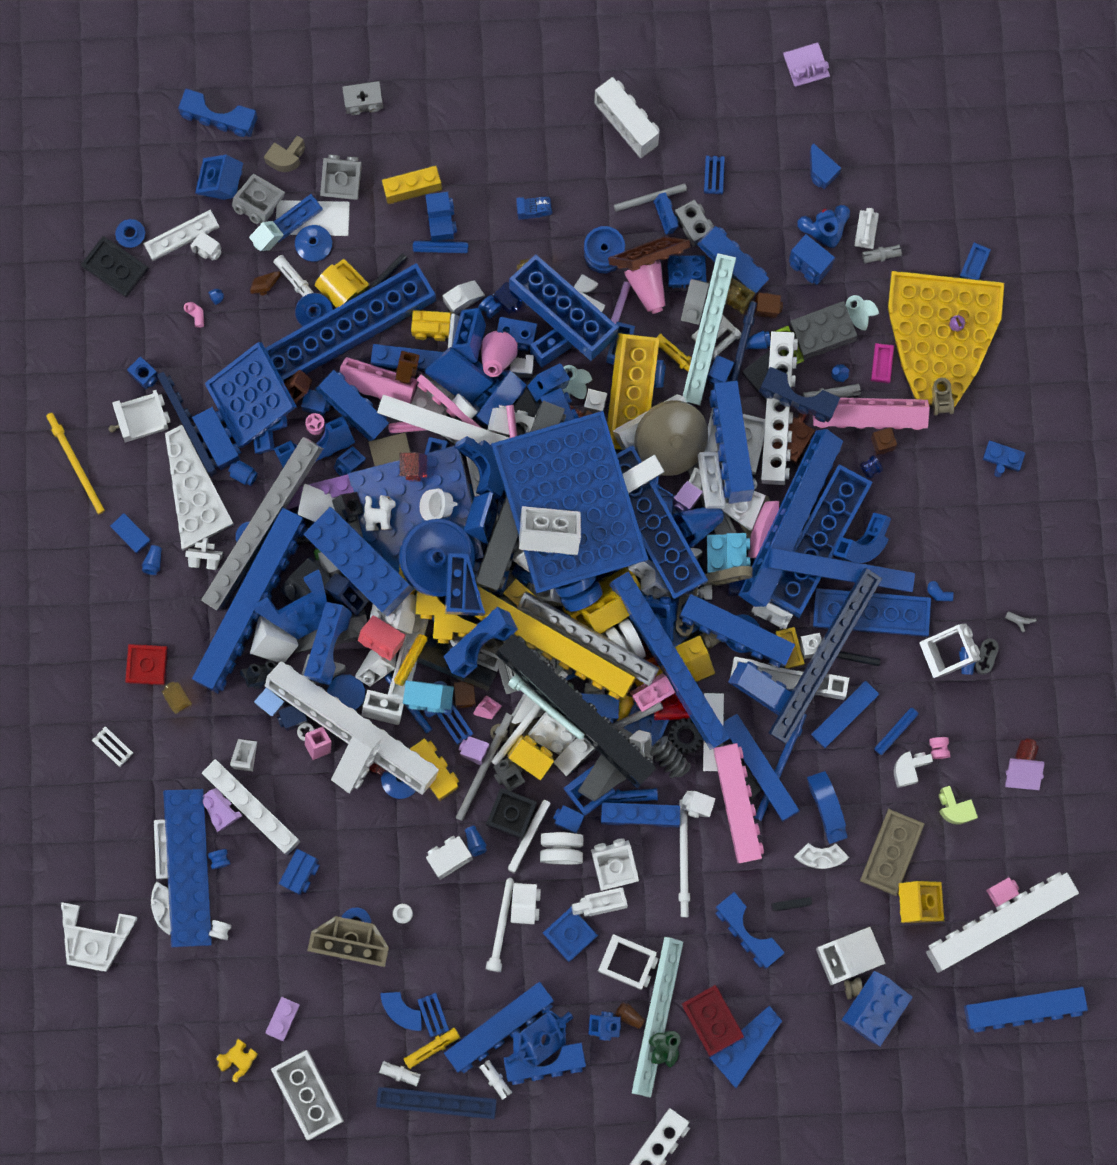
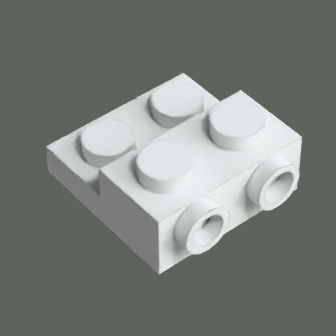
[591,838,639,891]

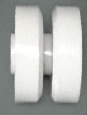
[604,619,646,658]
[540,832,583,864]

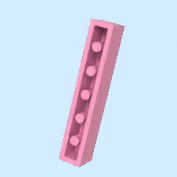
[812,398,930,430]
[713,743,764,863]

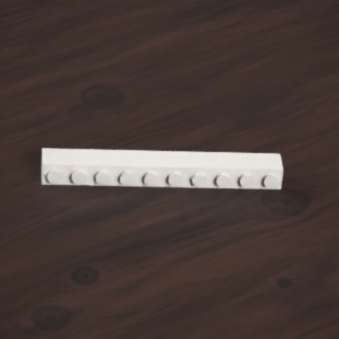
[265,661,439,795]

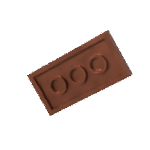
[608,236,690,271]

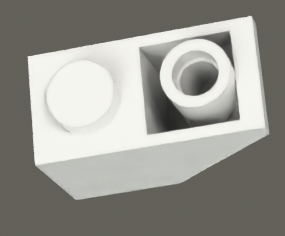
[355,650,397,687]

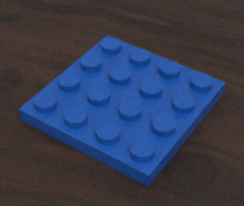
[205,342,297,448]

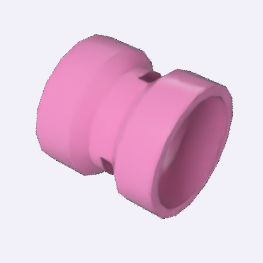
[929,737,950,759]

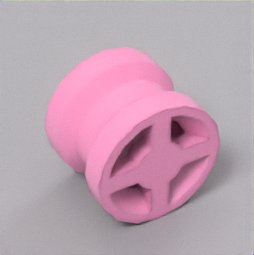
[305,413,325,435]

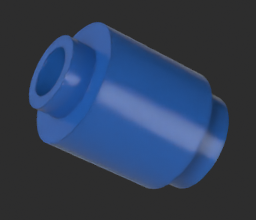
[228,460,258,486]

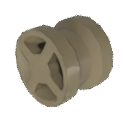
[844,978,863,1000]

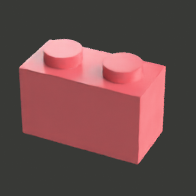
[358,615,406,661]

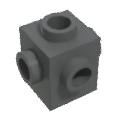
[493,758,525,791]

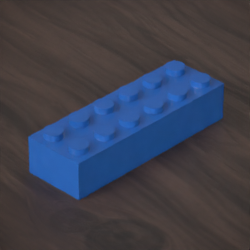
[509,254,618,361]
[709,381,755,504]
[304,506,414,617]

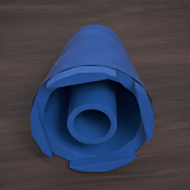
[672,507,724,548]

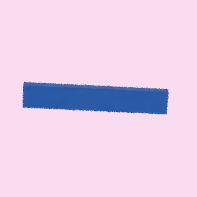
[723,714,799,822]

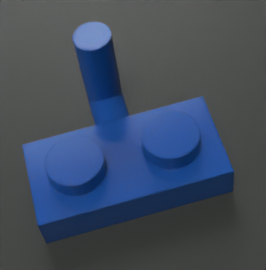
[982,441,1025,477]

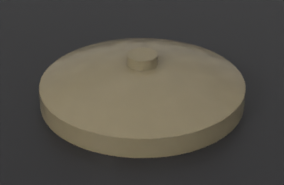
[634,400,708,476]

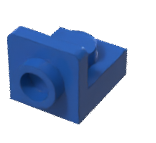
[334,446,366,476]

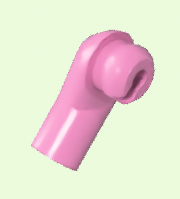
[184,302,204,328]

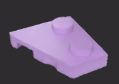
[203,788,242,832]

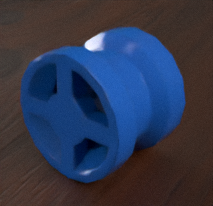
[478,295,502,319]
[208,849,231,870]

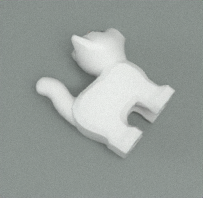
[364,495,396,531]

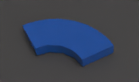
[380,992,422,1031]

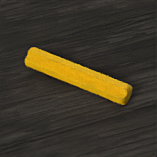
[394,634,427,686]

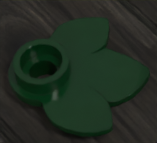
[648,1030,680,1067]

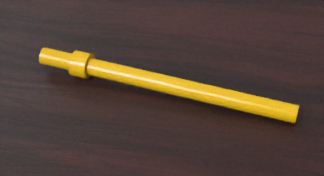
[46,413,105,514]

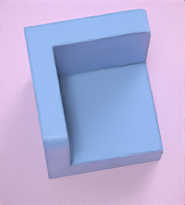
[254,687,286,716]

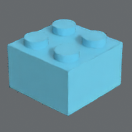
[403,681,454,713]

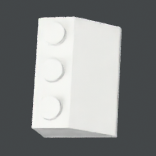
[519,506,581,555]

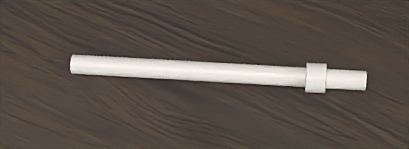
[491,670,568,765]
[679,800,690,917]

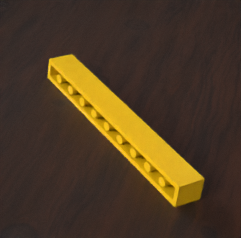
[475,586,636,700]

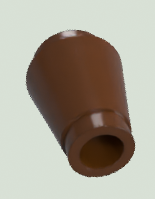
[614,1003,645,1029]

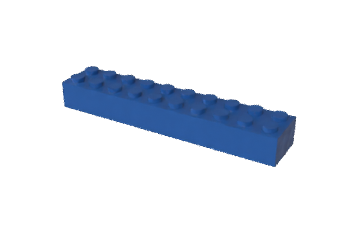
[265,263,436,382]
[192,507,307,694]

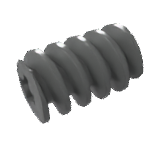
[650,736,691,778]

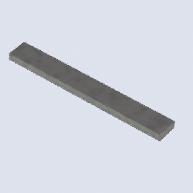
[517,591,660,686]

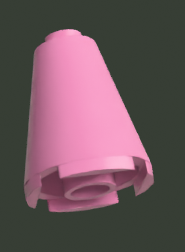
[624,260,666,314]
[480,331,518,377]

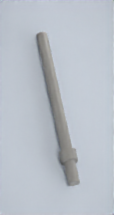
[456,713,513,821]

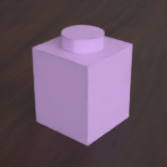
[673,481,702,512]

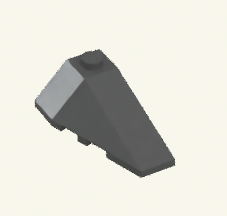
[295,606,368,653]

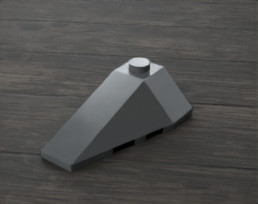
[578,726,633,802]

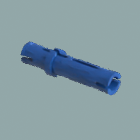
[600,788,658,805]

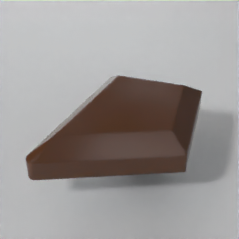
[250,272,281,296]

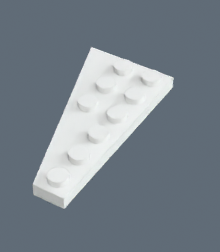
[165,425,234,551]

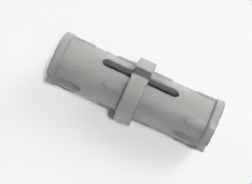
[862,244,902,264]

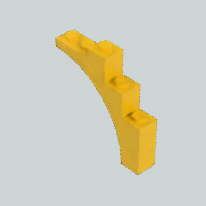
[399,543,477,644]

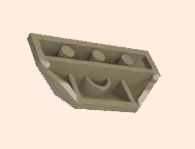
[307,916,389,967]

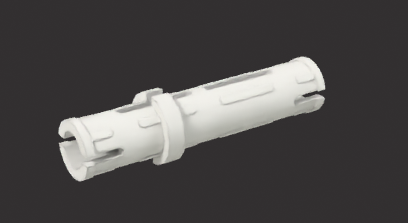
[274,255,314,296]

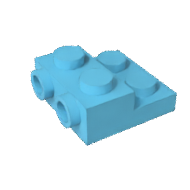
[707,533,750,573]

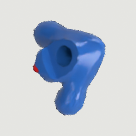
[797,205,850,248]

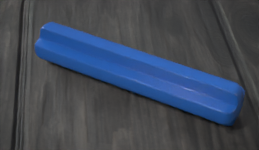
[413,241,468,253]
[875,708,918,755]

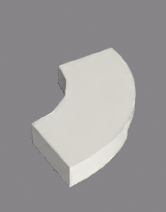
[794,843,850,869]
[151,882,171,935]

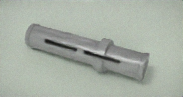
[802,384,861,398]

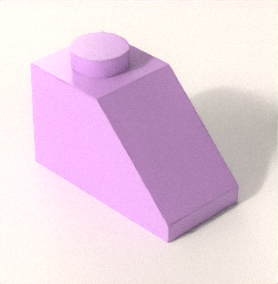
[459,736,490,765]

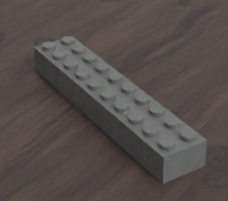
[475,401,566,593]

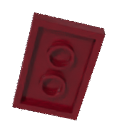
[681,985,745,1057]

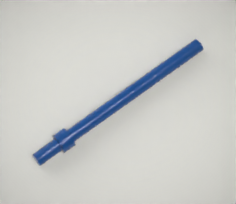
[754,713,807,821]

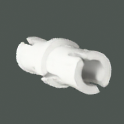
[479,1060,512,1100]
[379,1061,421,1086]

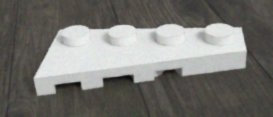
[689,467,766,531]

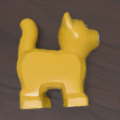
[216,1039,258,1082]

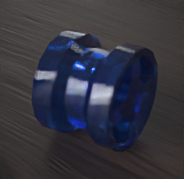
[860,455,883,479]

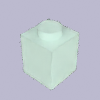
[249,221,284,251]

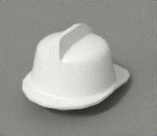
[419,489,458,520]

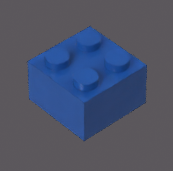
[788,234,835,285]

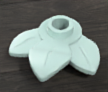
[846,295,879,330]
[563,365,592,399]

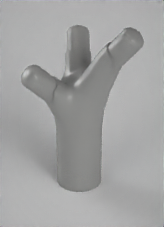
[1005,611,1037,632]

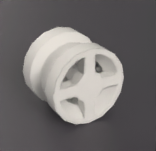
[209,920,232,940]

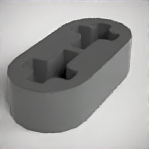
[974,638,999,675]

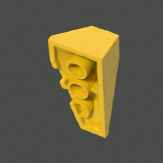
[634,636,715,687]

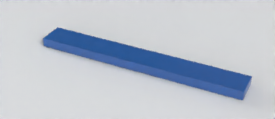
[768,548,915,592]

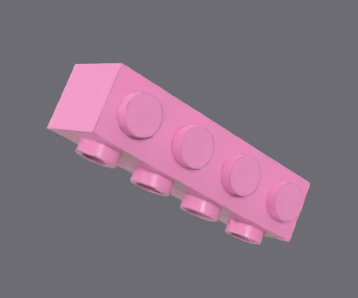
[340,357,418,404]

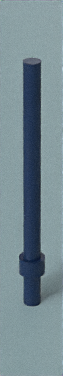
[730,301,757,381]

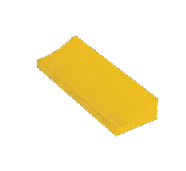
[607,333,660,449]

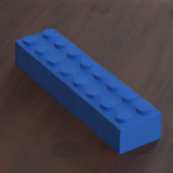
[616,445,708,600]
[770,464,873,618]

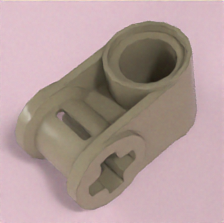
[932,378,954,416]

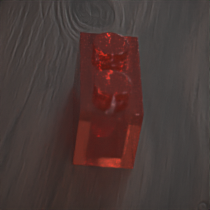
[400,453,427,482]

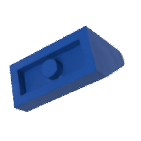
[564,765,616,816]

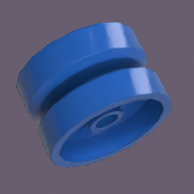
[584,226,625,273]
[555,576,603,612]

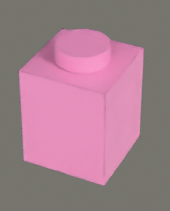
[305,727,331,760]
[986,878,1019,907]

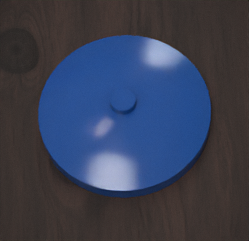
[399,519,475,597]

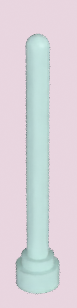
[508,674,584,739]

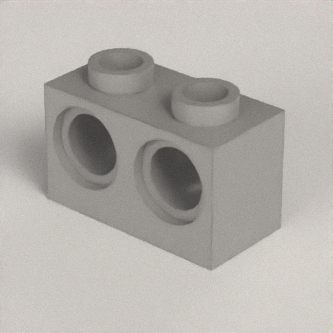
[675,200,714,247]

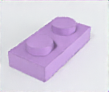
[265,997,300,1041]

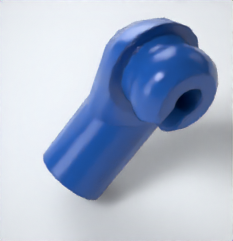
[927,581,953,601]

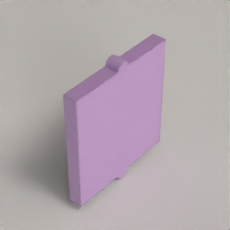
[1005,758,1044,790]

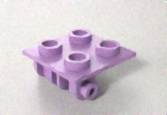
[783,43,830,87]

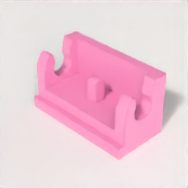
[629,673,675,712]

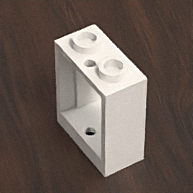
[919,624,981,678]
[598,934,659,990]

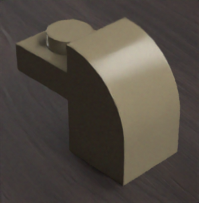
[264,136,305,172]

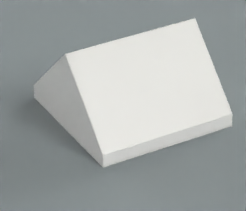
[250,616,298,663]

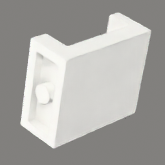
[112,390,170,442]

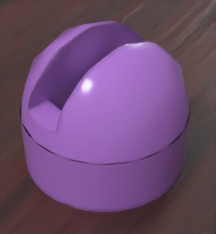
[949,315,965,331]

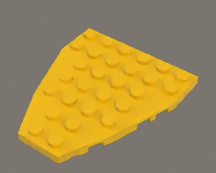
[888,271,1004,408]

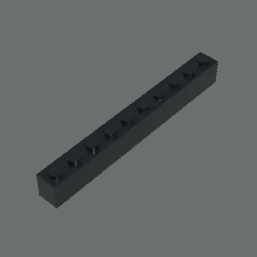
[495,634,656,788]

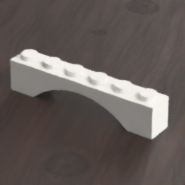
[730,657,849,700]
[202,759,300,856]

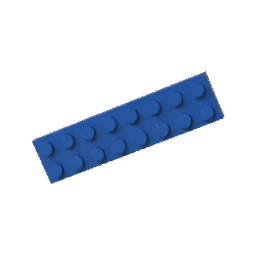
[163,789,212,948]

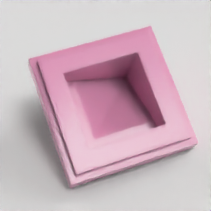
[473,695,502,719]

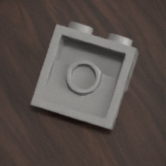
[320,154,362,200]
[232,174,285,224]

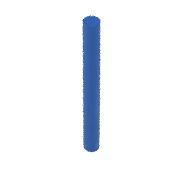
[384,672,433,734]

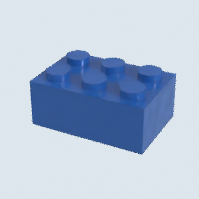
[842,971,913,1046]

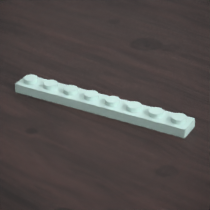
[683,253,736,406]
[632,937,683,1097]

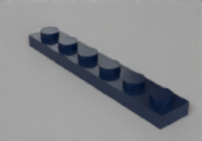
[157,372,218,477]
[376,1087,497,1119]

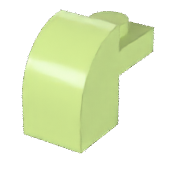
[939,786,978,824]

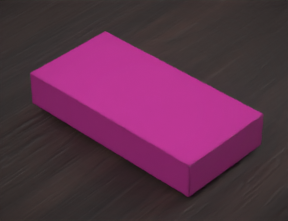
[871,343,894,384]

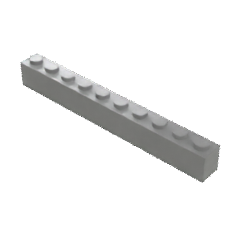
[201,437,324,611]

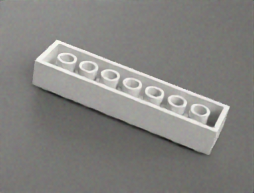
[926,872,1079,973]

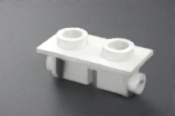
[855,208,879,249]
[751,602,793,629]

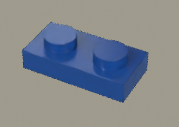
[654,192,678,235]

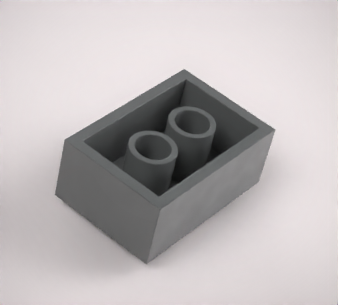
[790,301,857,360]

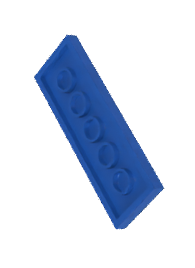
[813,588,931,637]

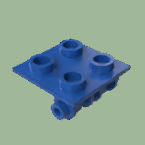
[668,255,707,289]

